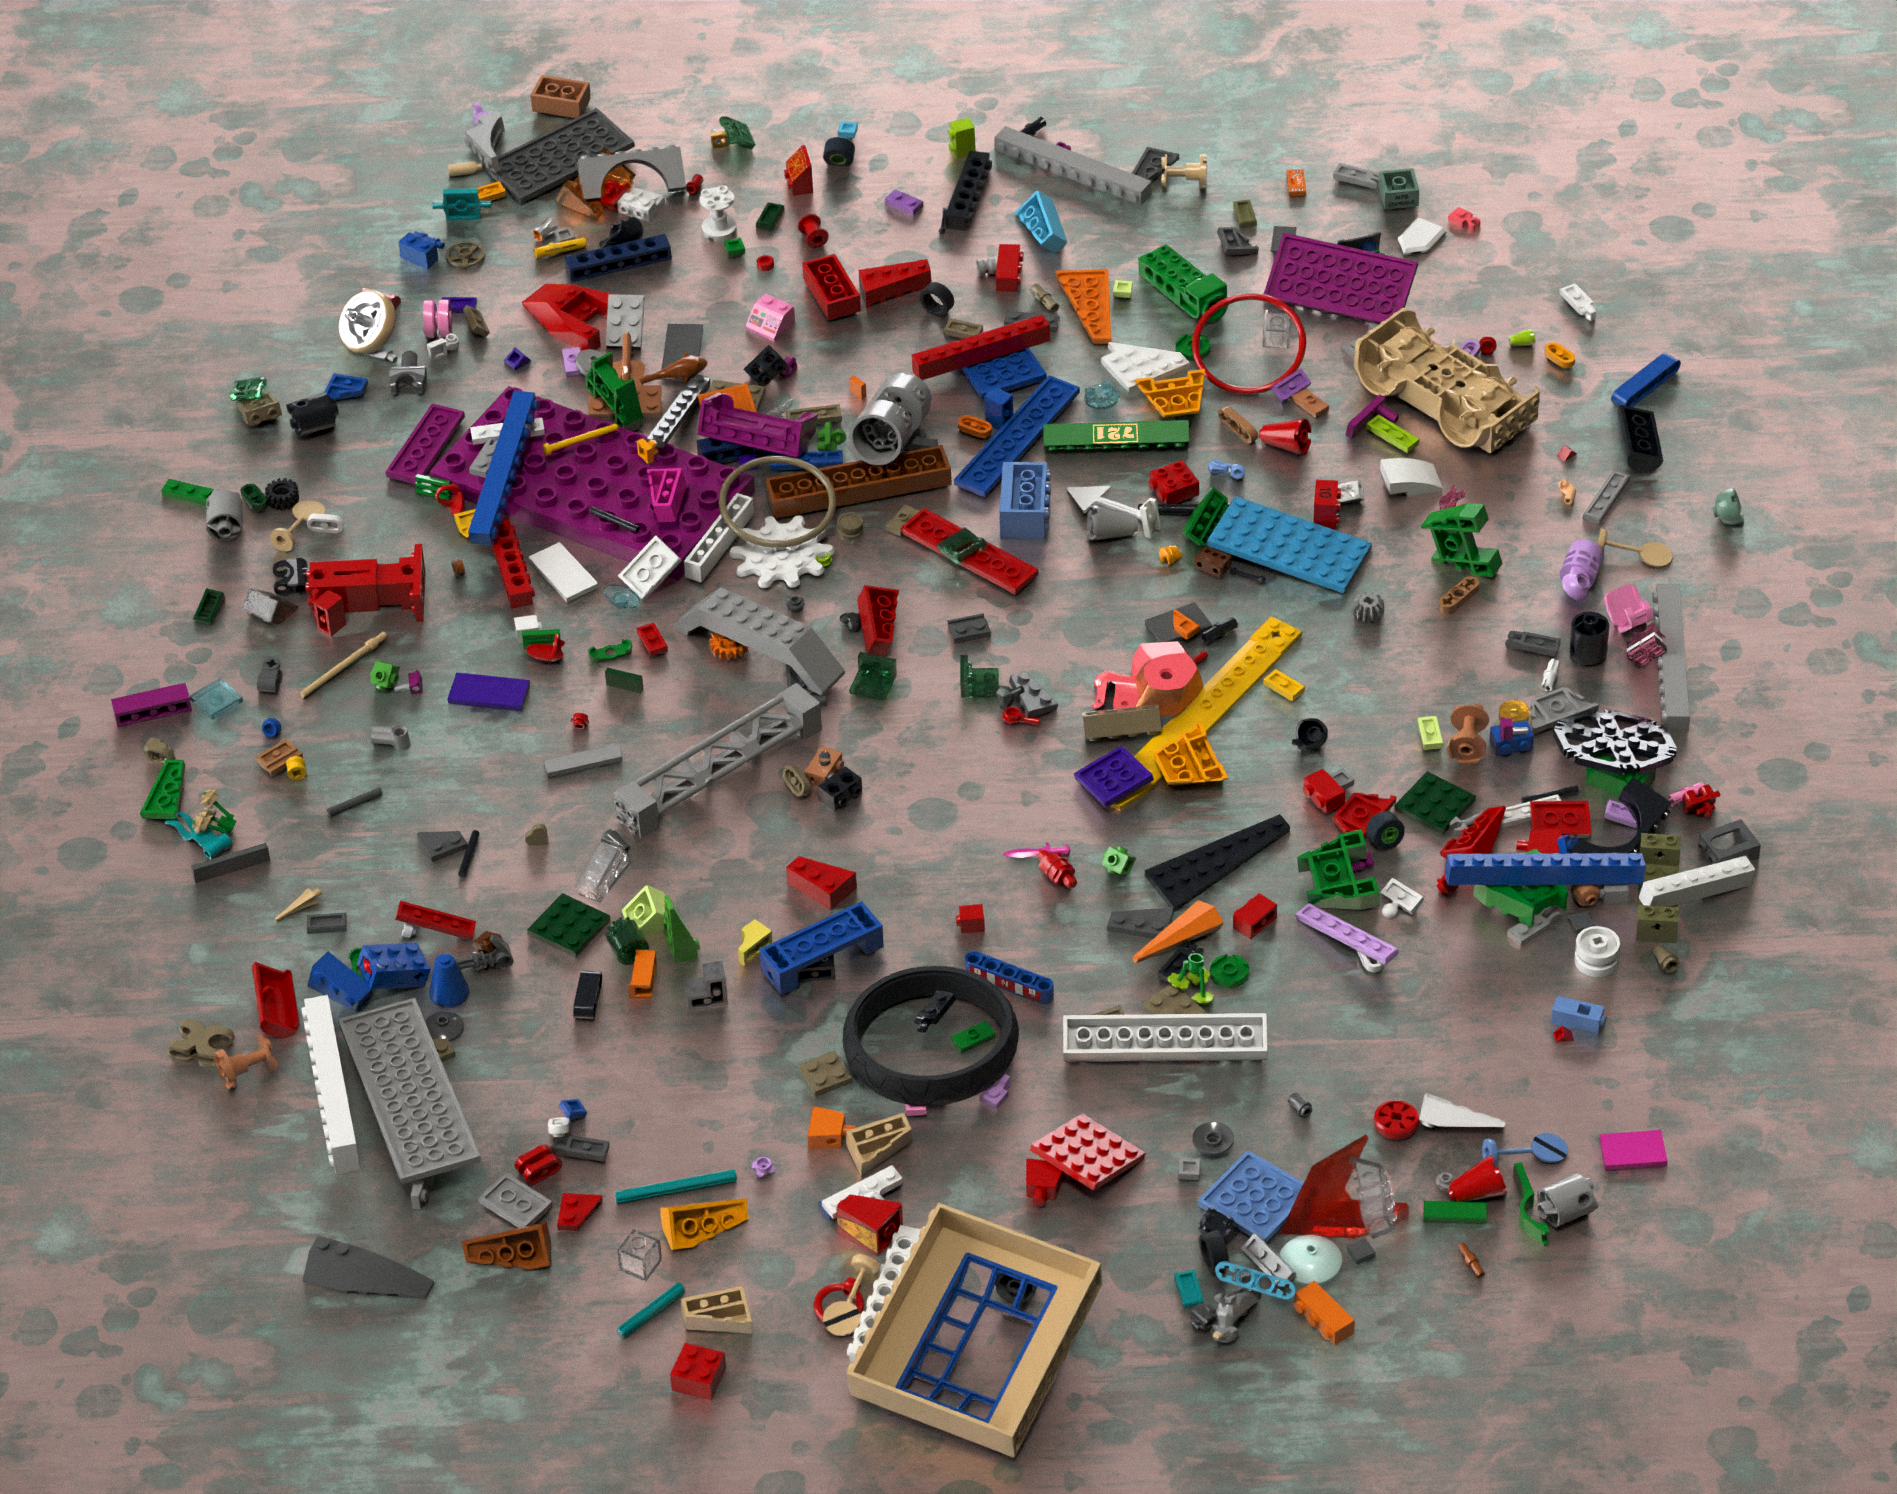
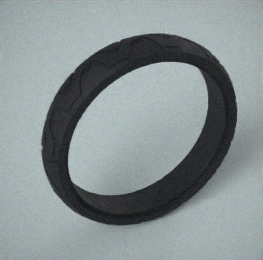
[842,966,1019,1106]

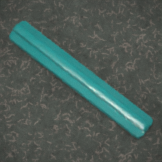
[617,1283,685,1338]

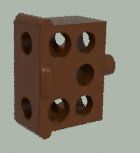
[1194,546,1232,578]

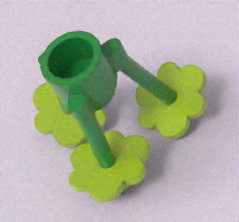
[1168,953,1215,1005]

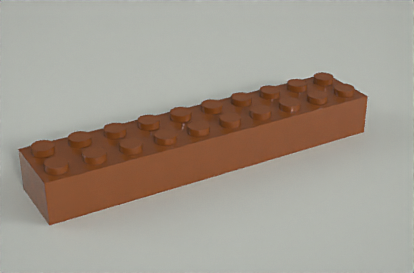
[765,445,952,519]

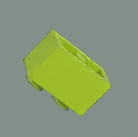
[948,118,976,159]

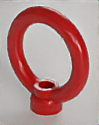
[813,1277,864,1322]

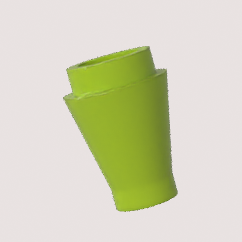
[1509,329,1536,347]

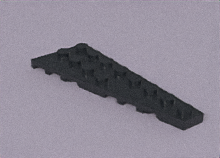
[1145,814,1290,912]

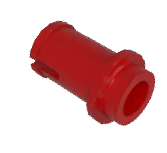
[686,174,704,194]

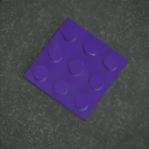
[1074,745,1154,808]

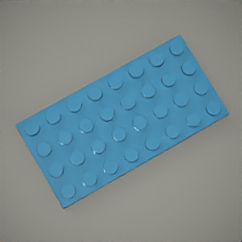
[1207,496,1372,594]

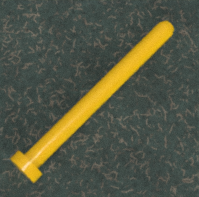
[542,424,619,456]

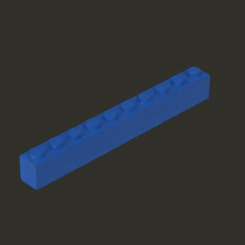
[468,391,539,546]
[1445,853,1646,885]

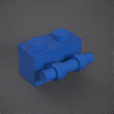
[398,231,445,270]

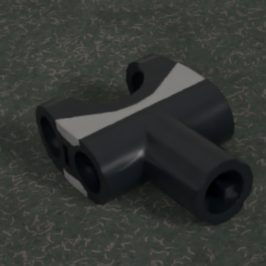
[272,558,310,596]

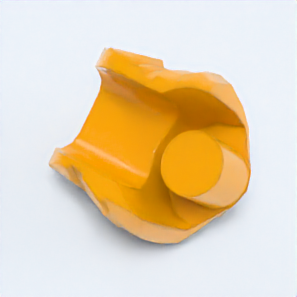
[1159,545,1182,566]

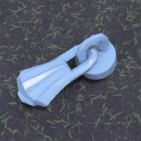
[1208,459,1245,479]

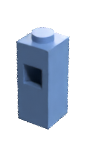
[1551,995,1607,1034]

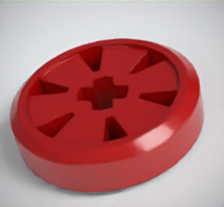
[1374,1100,1419,1140]

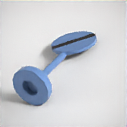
[1482,1133,1568,1166]

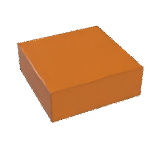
[849,375,866,400]

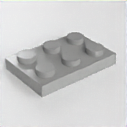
[606,294,645,349]
[479,1173,553,1228]

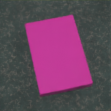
[1599,1130,1668,1170]

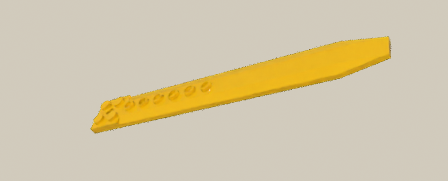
[1112,616,1302,810]

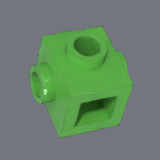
[370,661,400,691]
[1101,845,1136,876]

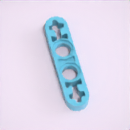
[1215,1261,1295,1300]

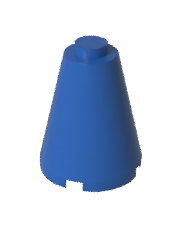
[429,953,469,1008]

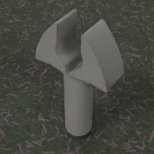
[1449,813,1482,836]

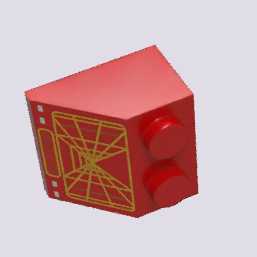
[784,145,813,196]

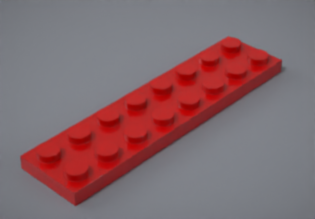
[900,508,1039,595]

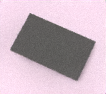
[1271,226,1297,256]

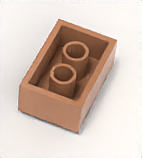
[531,75,591,118]

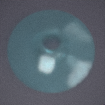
[604,584,640,609]

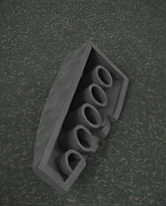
[303,1236,434,1299]

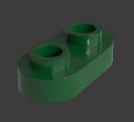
[240,484,268,512]

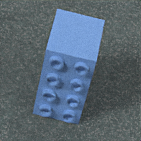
[1000,462,1051,539]

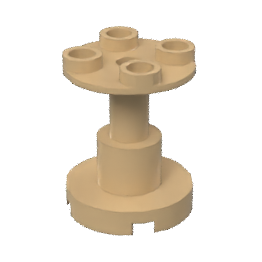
[1161,154,1207,189]

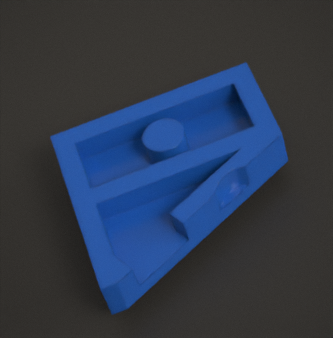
[324,373,368,400]

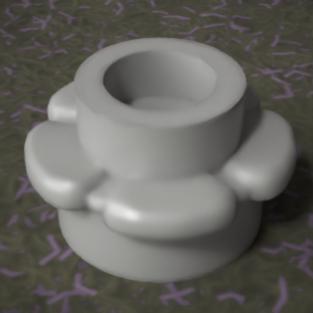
[1436,1172,1455,1192]

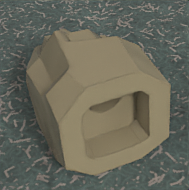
[144,738,175,765]

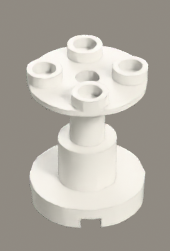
[700,185,737,242]

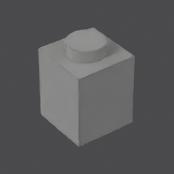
[1598,884,1629,906]

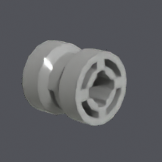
[977,257,997,277]

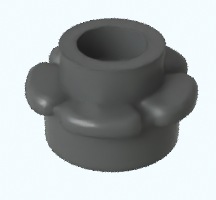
[786,596,805,613]

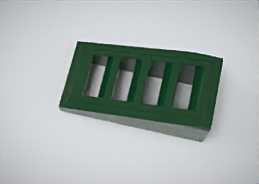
[193,588,226,625]

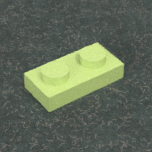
[1417,716,1443,750]

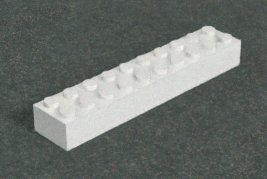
[301,995,360,1175]
[1063,1013,1267,1062]

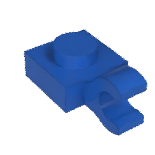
[1557,835,1579,854]

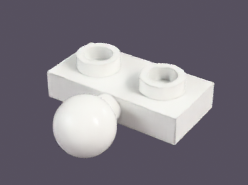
[1380,878,1424,918]

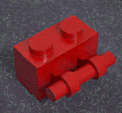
[311,589,346,637]

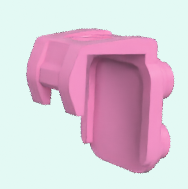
[1604,584,1653,633]

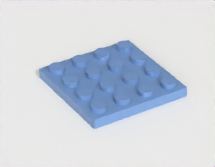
[1198,1150,1314,1243]

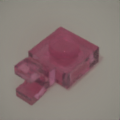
[1439,485,1466,510]

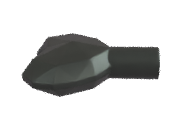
[840,612,862,631]
[995,686,1025,710]

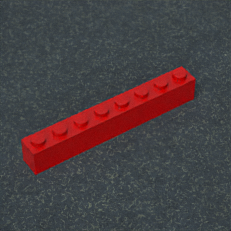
[912,314,1050,380]

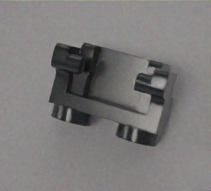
[1198,1207,1240,1244]

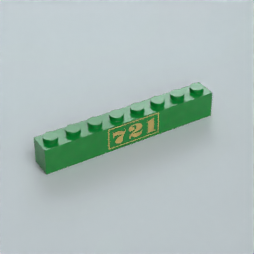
[1043,420,1189,452]

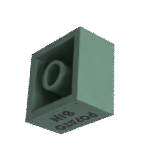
[1379,168,1419,209]

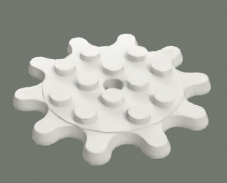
[729,516,835,588]

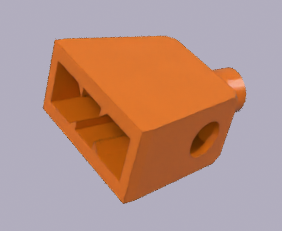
[807,1106,856,1149]

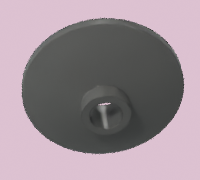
[425,1011,464,1042]
[1192,1122,1234,1155]

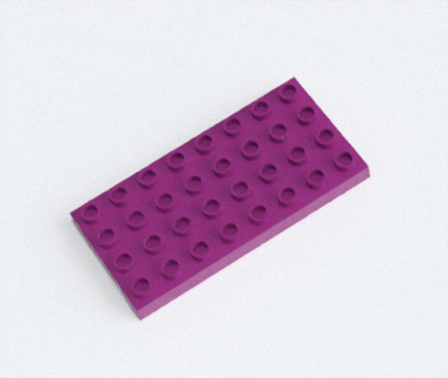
[429,386,755,581]

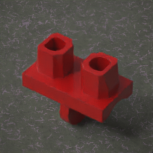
[600,180,630,211]
[1682,784,1721,818]

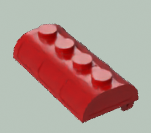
[252,962,300,1038]

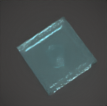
[190,678,243,720]

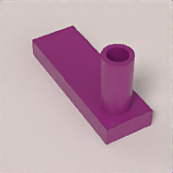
[1346,394,1399,439]

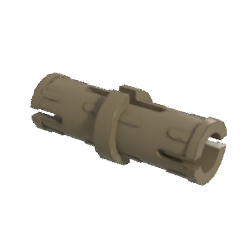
[1030,283,1059,313]

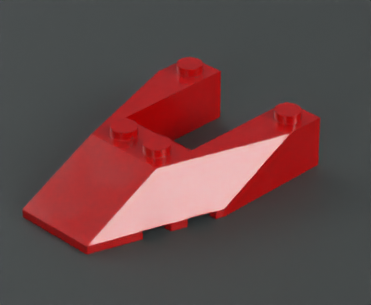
[522,284,612,351]

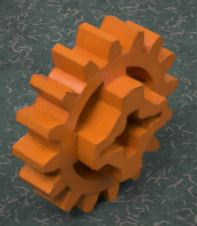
[709,633,749,661]

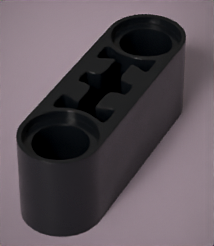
[573,971,602,1019]

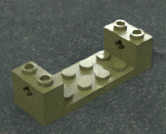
[1636,833,1681,944]

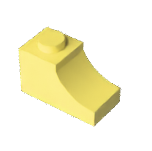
[738,919,773,966]

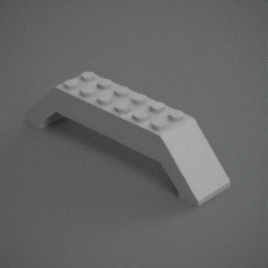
[672,587,845,696]

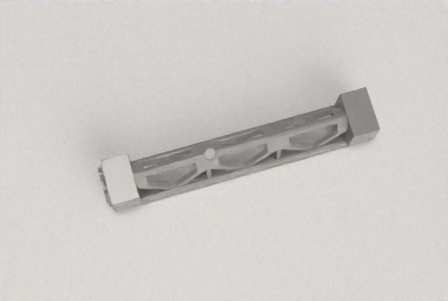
[614,683,822,839]

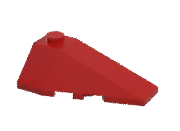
[1440,806,1506,859]

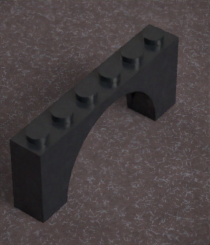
[1569,777,1672,885]

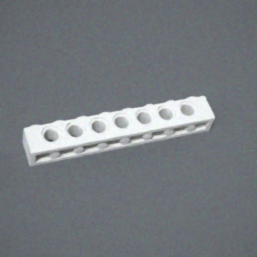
[847,1225,921,1363]

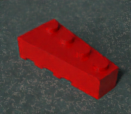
[859,259,931,308]
[857,585,899,657]

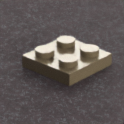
[798,1051,852,1097]

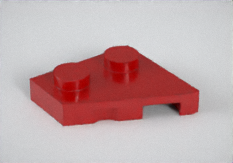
[557,1193,603,1231]

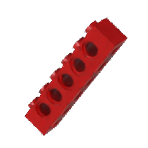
[492,518,535,609]

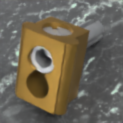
[710,128,730,148]

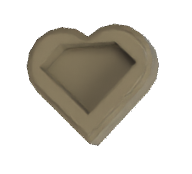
[525,824,549,846]

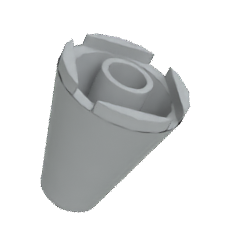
[1087,504,1139,541]

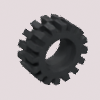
[265,478,299,511]

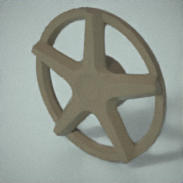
[446,241,485,269]

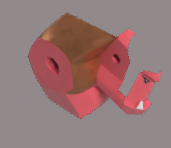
[1092,642,1203,716]

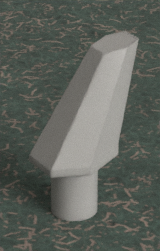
[370,350,398,363]

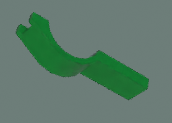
[1513,1162,1550,1246]

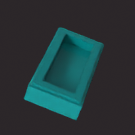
[1174,1270,1204,1310]

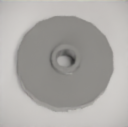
[575,349,605,375]

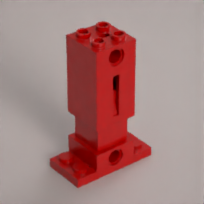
[306,544,426,622]

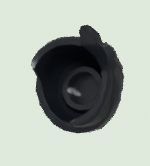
[1292,718,1328,750]

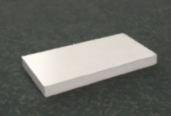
[528,542,599,603]

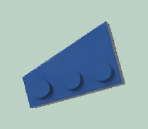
[307,951,373,1012]

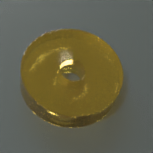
[1499,700,1530,723]

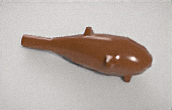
[639,352,707,384]

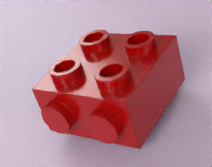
[1148,460,1199,504]

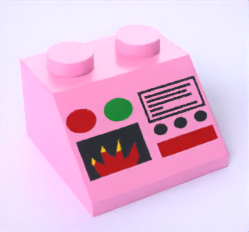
[746,294,795,341]

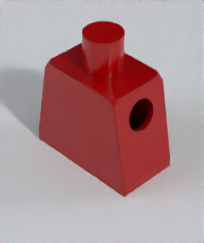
[1516,830,1562,854]
[1026,1158,1066,1206]

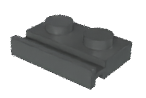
[947,613,991,644]

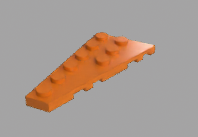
[1056,269,1111,344]

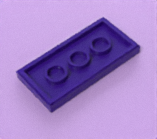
[447,672,530,711]

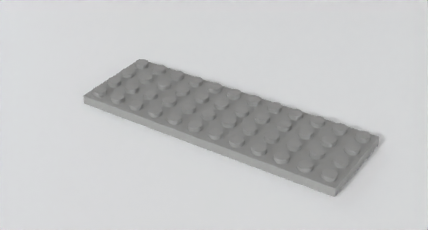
[338,998,481,1184]

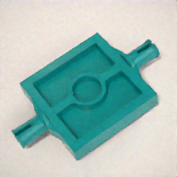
[432,188,492,220]

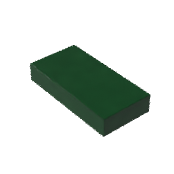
[756,202,784,231]
[605,667,643,694]

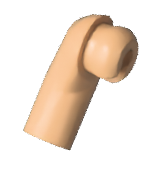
[1559,480,1576,505]

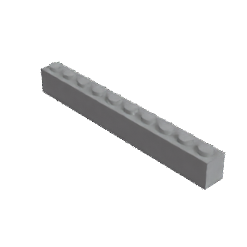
[994,126,1152,206]
[1653,584,1690,730]

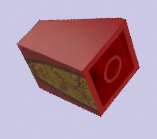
[836,1194,903,1257]

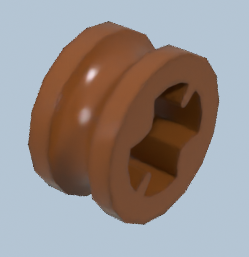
[451,558,465,577]

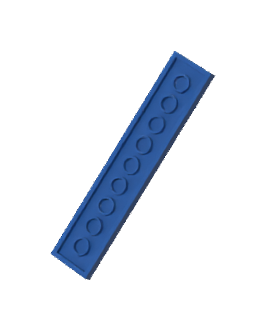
[954,375,1080,497]

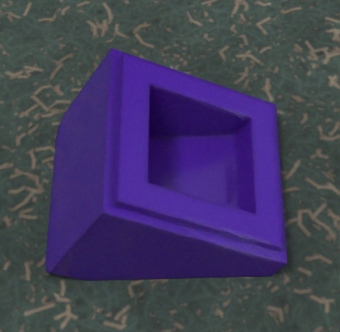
[504,347,531,370]

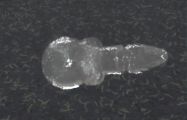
[765,399,794,418]

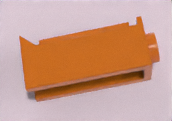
[628,950,657,999]

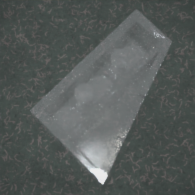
[575,838,631,903]

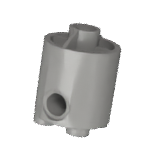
[206,489,243,541]
[1537,1173,1599,1227]

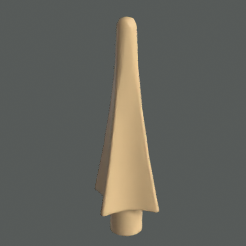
[275,887,322,921]

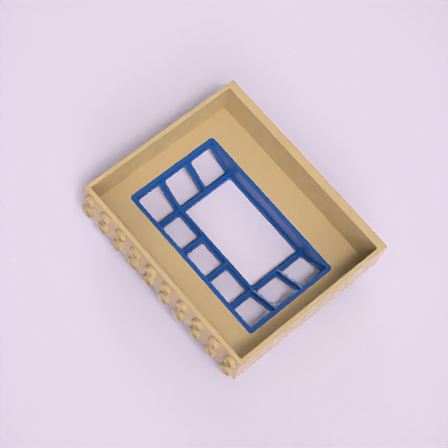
[846,1203,1102,1458]

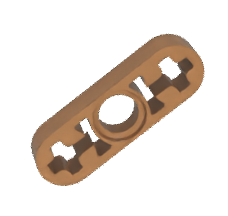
[1218,406,1258,443]
[1439,576,1479,614]

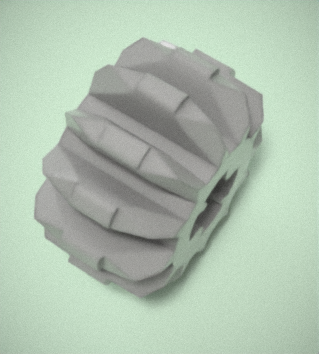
[1353,592,1384,623]

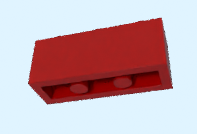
[996,244,1024,292]

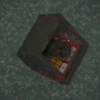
[242,588,299,626]

